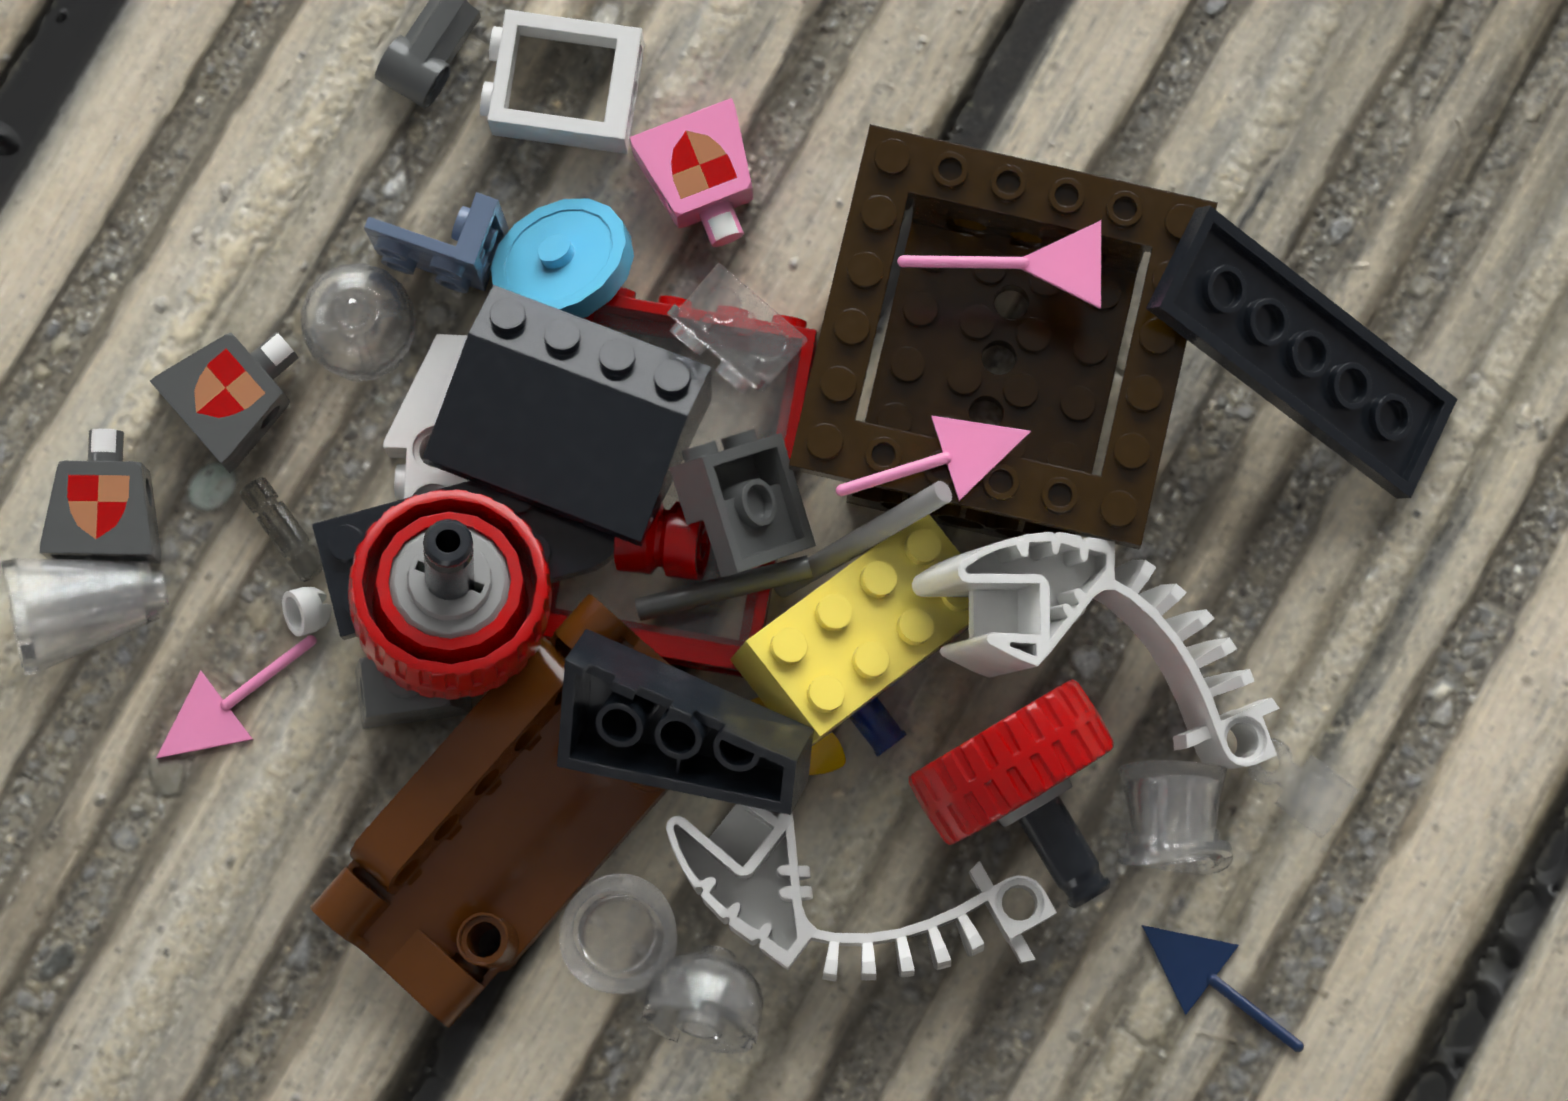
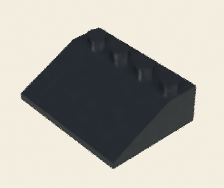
[422,285,712,547]

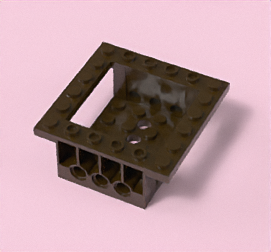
[789,124,1218,550]

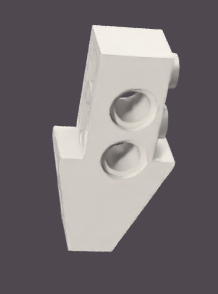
[383,334,469,499]

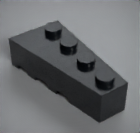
[557,629,814,815]

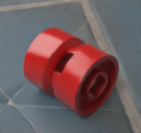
[614,501,711,581]

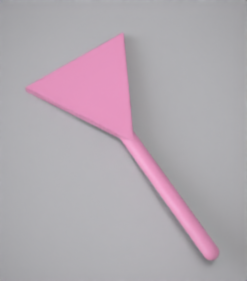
[897,220,1101,309]

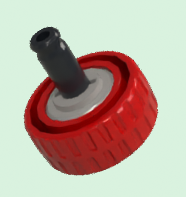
[348,489,552,699]
[909,679,1114,908]

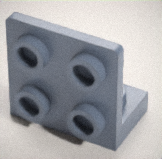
[364,192,509,293]

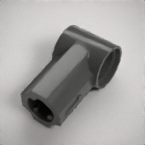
[375,0,481,109]

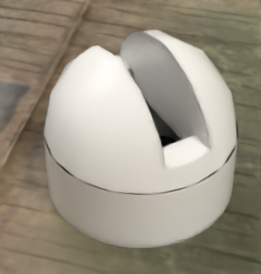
[282,587,332,637]

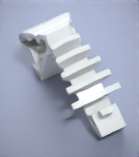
[912,532,1280,771]
[666,804,1057,981]

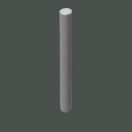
[774,481,952,598]

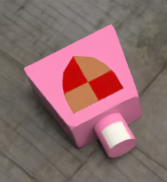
[629,98,753,247]

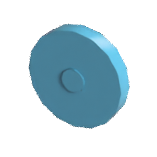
[491,198,634,318]

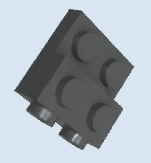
[669,428,816,578]

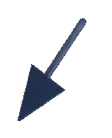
[1141,925,1304,1052]

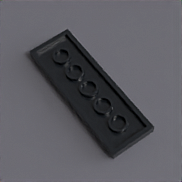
[1146,206,1458,499]

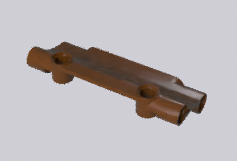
[310,593,671,1028]

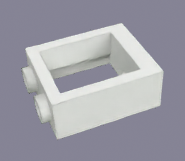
[480,9,645,154]

